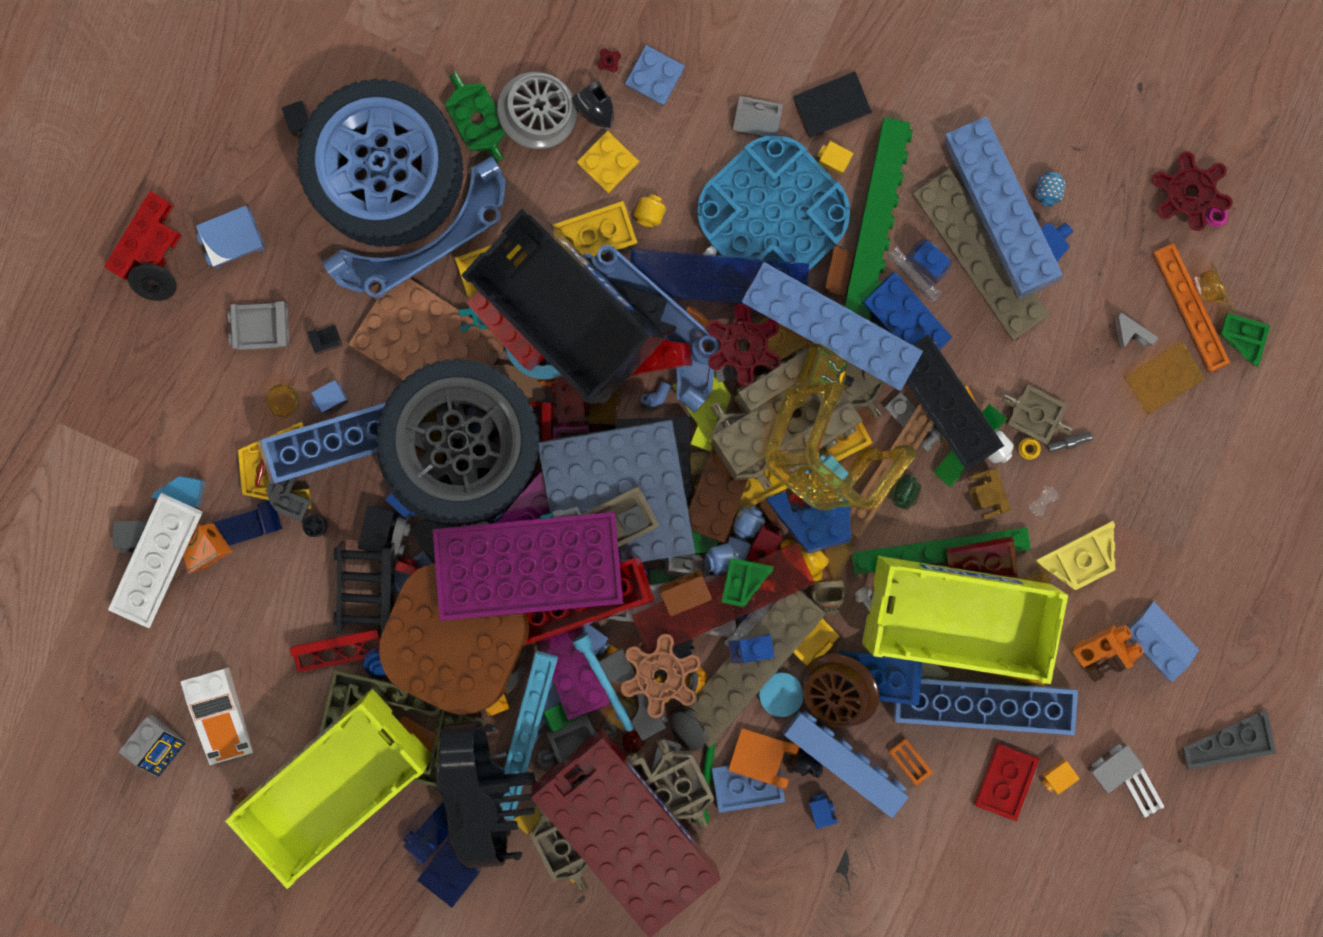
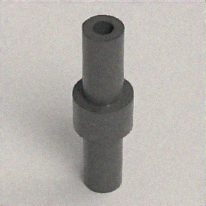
[1047,432,1093,453]

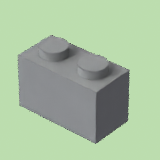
[1088,743,1144,794]

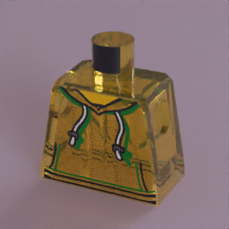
[796,344,854,393]

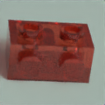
[551,377,586,423]

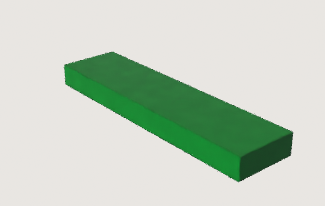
[933,404,1008,487]

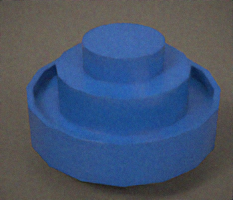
[364,648,387,678]

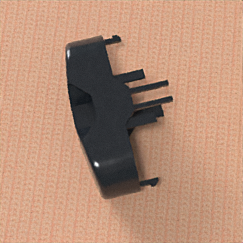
[436,721,536,869]

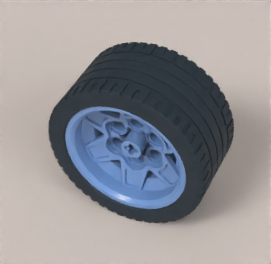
[297,79,464,247]

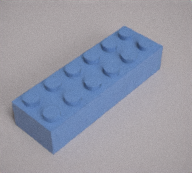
[258,403,386,485]
[782,710,909,818]

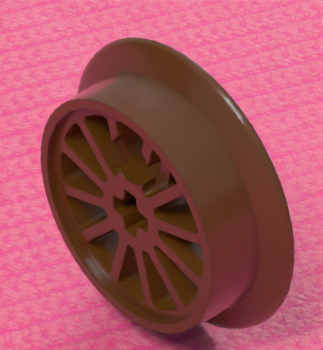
[803,653,879,728]

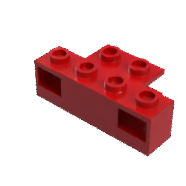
[104,191,182,281]

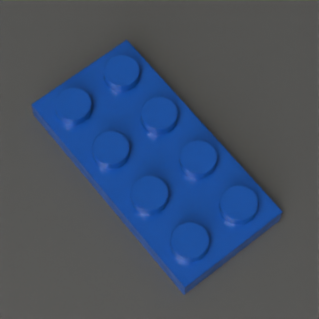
[861,272,952,350]
[837,650,922,705]

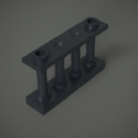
[333,540,395,635]

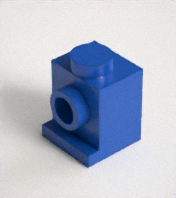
[808,792,838,829]

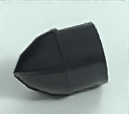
[571,80,614,129]

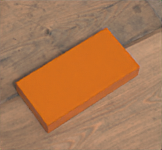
[399,715,437,754]

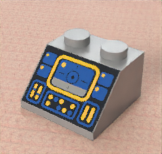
[119,714,187,777]

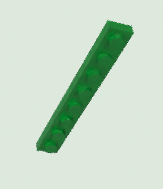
[851,527,1031,575]

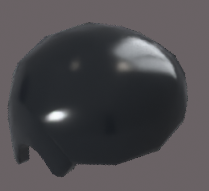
[786,753,823,778]

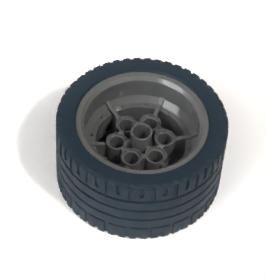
[377,359,540,526]

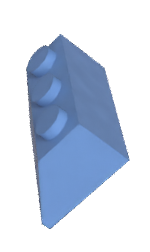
[1127,601,1199,682]

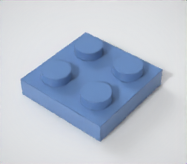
[625,45,685,106]

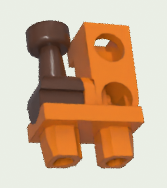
[1072,625,1144,682]

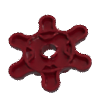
[1152,151,1233,231]
[706,303,781,387]

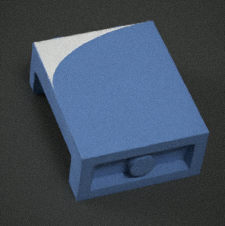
[196,206,266,269]

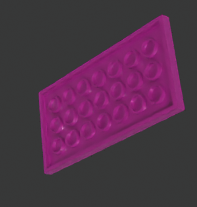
[433,512,623,621]

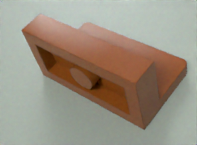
[823,246,855,297]
[659,569,712,616]

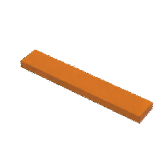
[1152,242,1231,373]

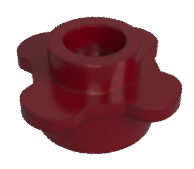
[597,48,621,73]

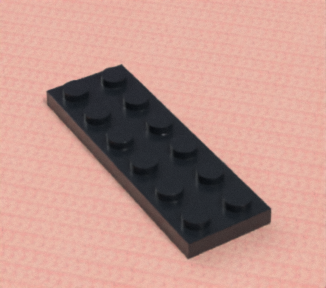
[906,334,1004,471]

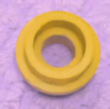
[1018,438,1041,460]

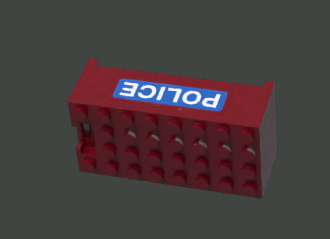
[531,728,721,937]

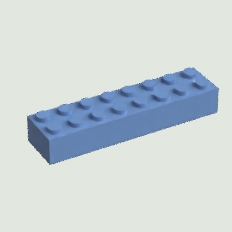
[944,116,1063,299]
[741,262,923,391]
[892,677,1078,735]

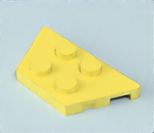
[1036,521,1115,590]

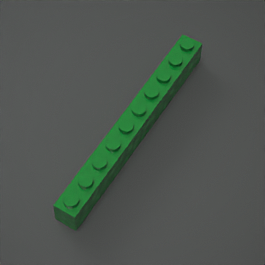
[844,117,913,321]

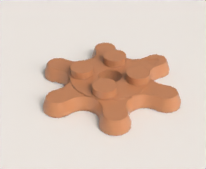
[621,634,701,718]

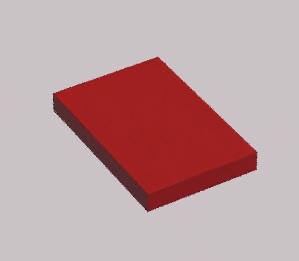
[974,743,1040,822]

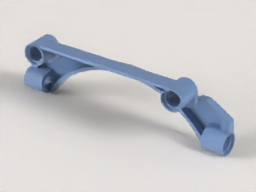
[322,156,506,299]
[583,245,719,413]

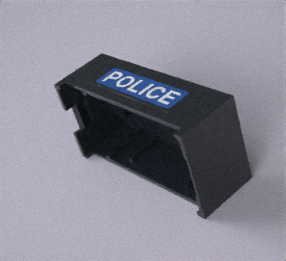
[461,208,666,404]

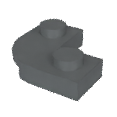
[267,478,311,522]

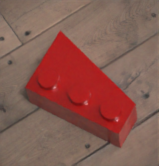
[630,340,693,377]

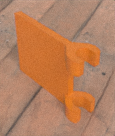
[728,728,799,790]

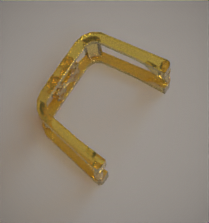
[765,382,917,511]

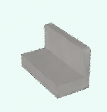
[733,96,783,136]

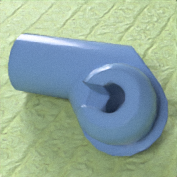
[641,381,671,408]

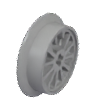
[497,72,577,149]

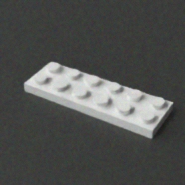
[108,493,203,628]

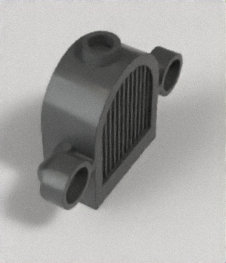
[537,714,617,779]

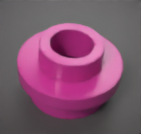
[1205,208,1228,227]

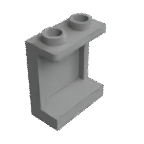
[227,301,290,350]

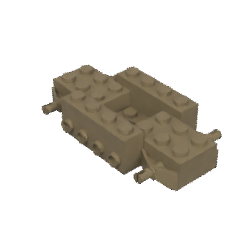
[707,346,884,490]
[530,738,714,891]

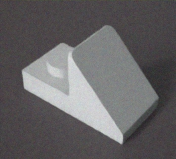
[1114,313,1158,348]

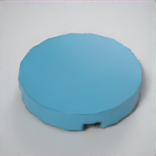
[759,672,804,717]

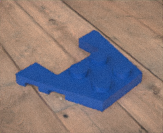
[766,474,851,554]

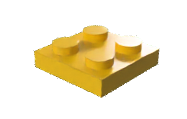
[577,131,640,194]

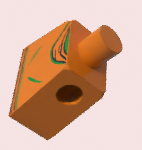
[183,522,232,574]

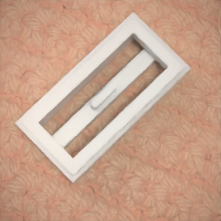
[1125,768,1164,818]

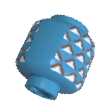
[1035,172,1066,207]

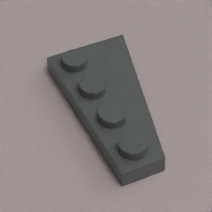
[1182,709,1277,770]

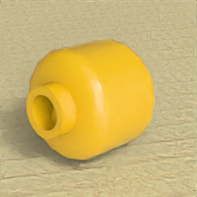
[634,194,666,229]

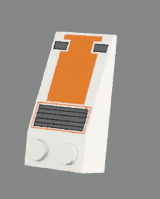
[181,667,253,765]

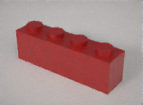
[466,291,544,371]

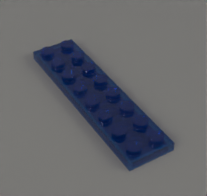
[630,248,810,303]

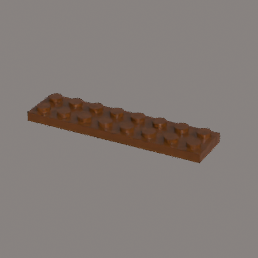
[688,367,770,544]

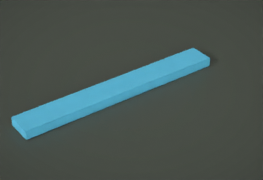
[501,650,558,821]

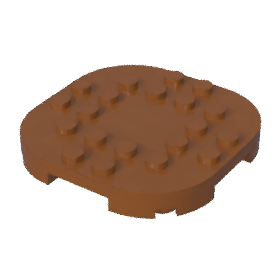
[379,563,529,715]

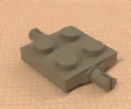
[1001,385,1073,445]

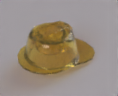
[1194,262,1235,312]

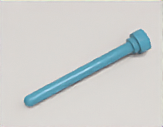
[572,633,634,731]

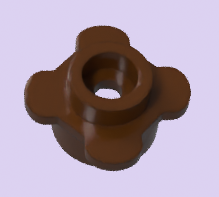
[231,787,247,806]

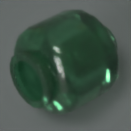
[889,474,921,509]

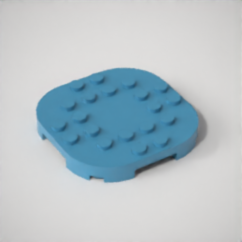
[697,136,850,283]

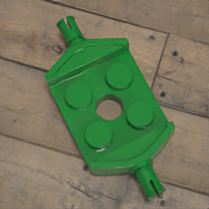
[445,72,506,163]

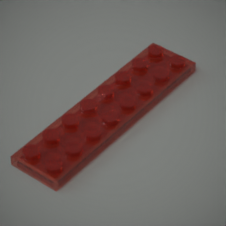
[632,542,815,654]

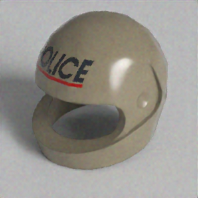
[809,580,845,616]

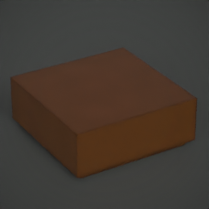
[757,499,779,523]

